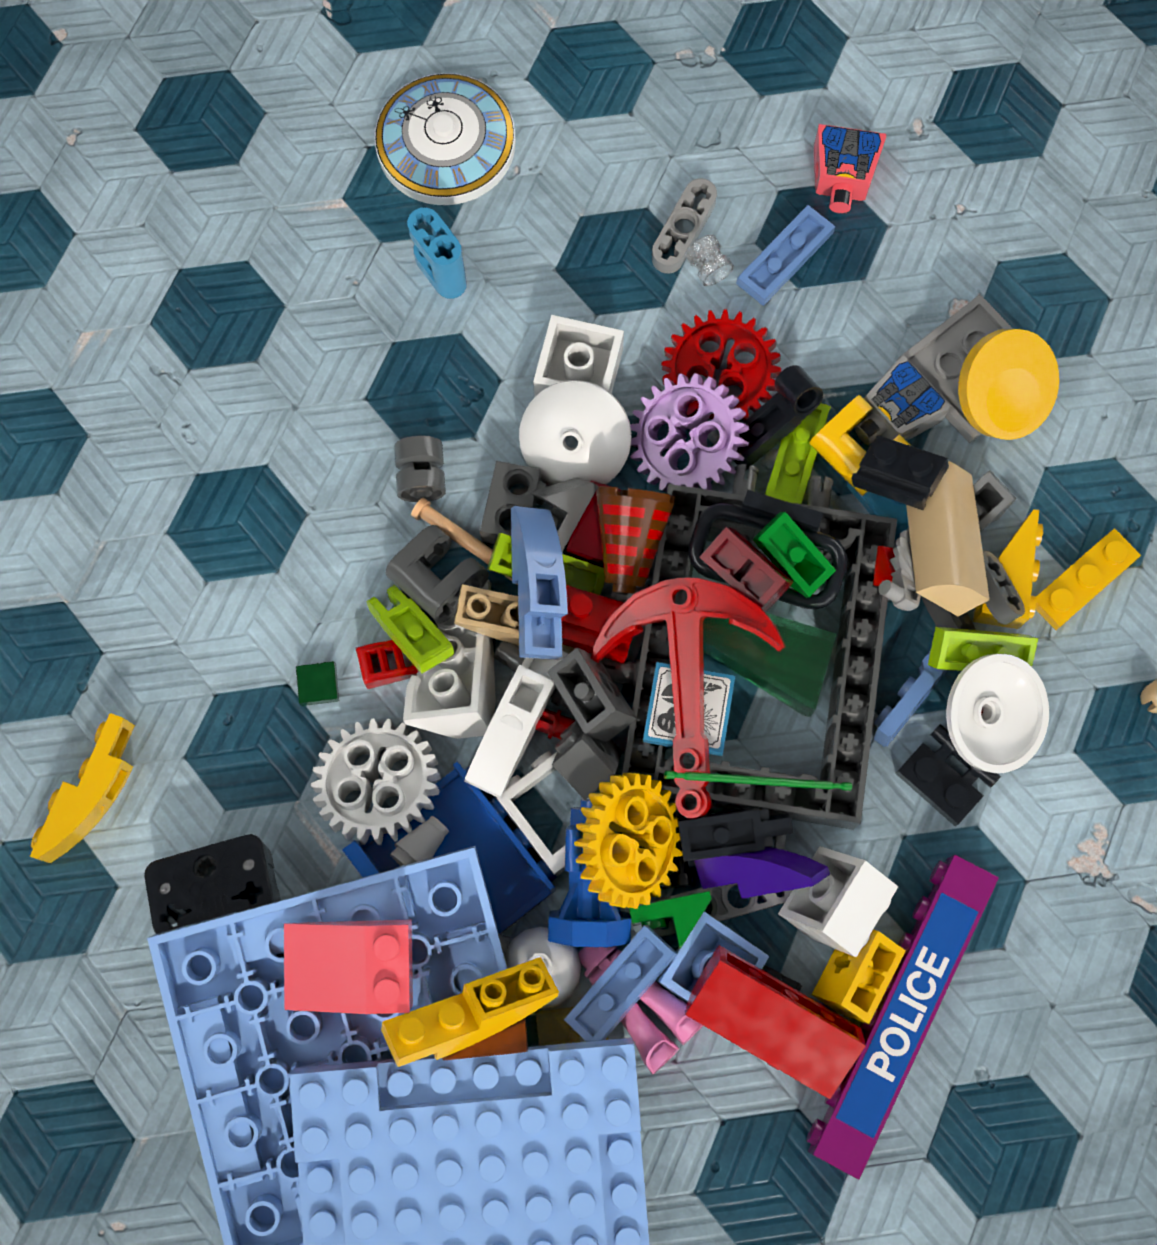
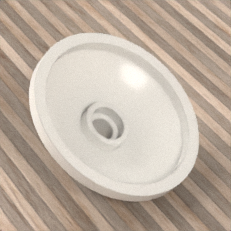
[519,380,632,486]
[946,654,1049,773]

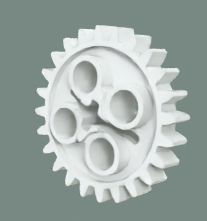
[311,718,441,845]

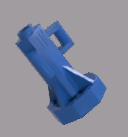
[548,799,640,947]

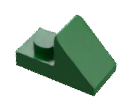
[752,512,836,598]
[629,891,711,949]

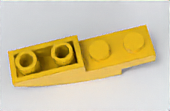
[30,713,135,863]
[381,957,559,1067]

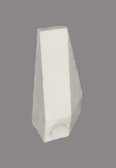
[403,580,496,739]

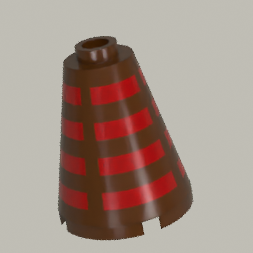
[597,486,675,594]

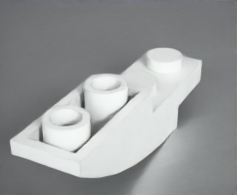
[464,651,568,798]

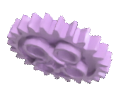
[630,373,749,492]

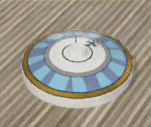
[375,73,516,205]

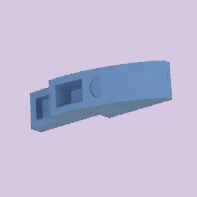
[511,506,568,660]

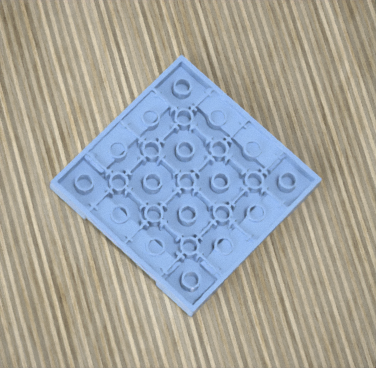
[147,846,507,1245]
[290,1038,649,1245]

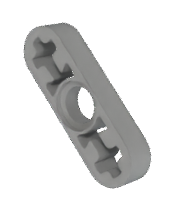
[652,178,717,273]

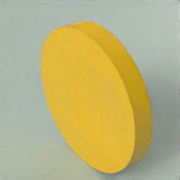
[958,329,1059,440]

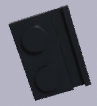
[851,435,949,510]

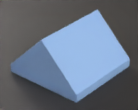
[658,912,769,1003]

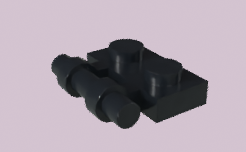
[895,724,1001,826]

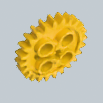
[574,773,682,909]

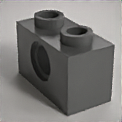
[547,648,637,742]
[552,721,622,800]

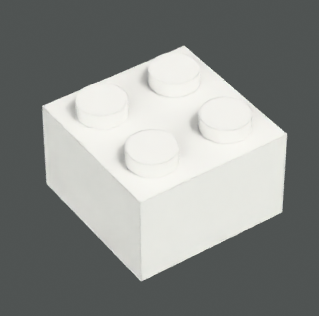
[533,315,624,397]
[778,846,898,957]

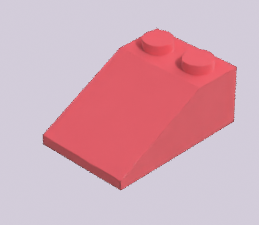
[284,919,413,1014]

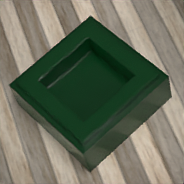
[296,661,339,706]

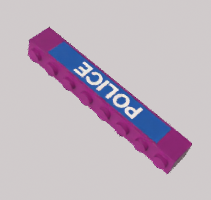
[806,855,999,1180]

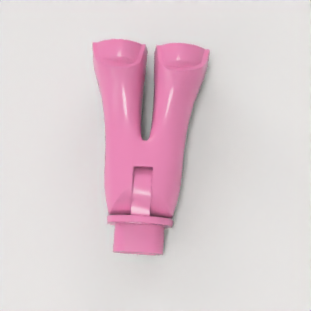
[578,946,703,1075]

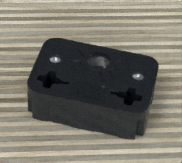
[144,834,281,934]

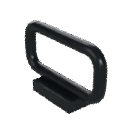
[688,490,848,610]

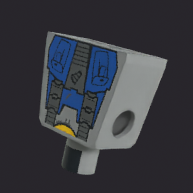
[855,355,951,445]

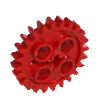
[661,309,781,421]

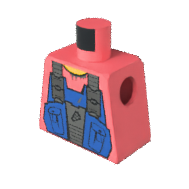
[814,124,886,213]

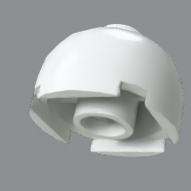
[504,926,582,1009]

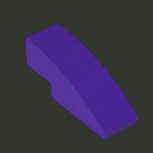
[694,847,830,899]

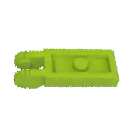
[366,585,454,674]

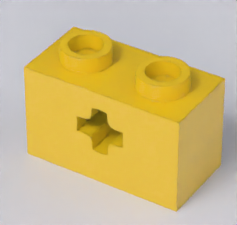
[811,929,906,1024]

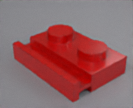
[561,585,632,664]

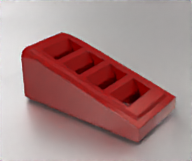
[356,640,419,689]

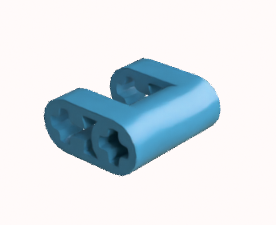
[407,207,467,299]

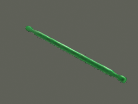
[664,770,852,791]

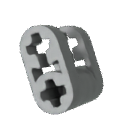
[386,525,489,623]
[922,551,1025,630]

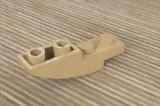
[454,584,592,654]

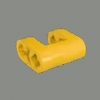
[809,395,911,496]

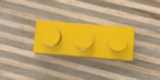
[1035,528,1141,630]

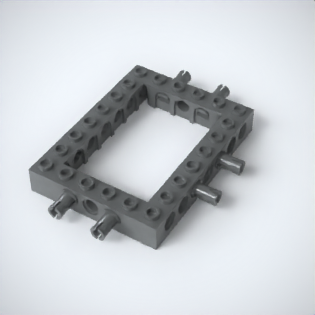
[601,464,897,850]

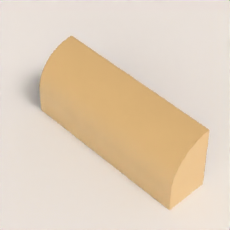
[906,461,990,617]

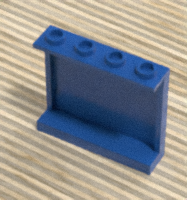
[342,761,557,934]

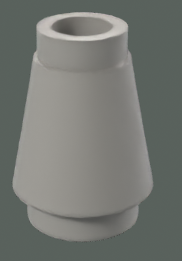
[390,816,449,866]

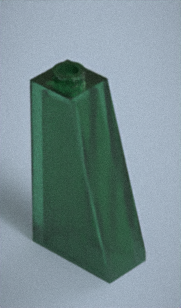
[703,613,837,717]

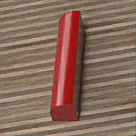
[685,945,866,1099]

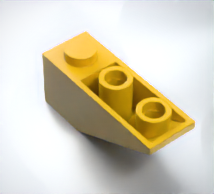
[973,509,1043,629]

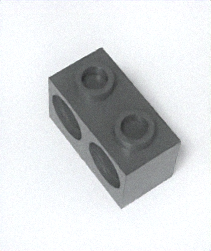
[480,461,547,545]

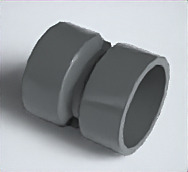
[394,436,446,502]

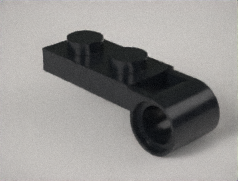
[733,365,823,471]

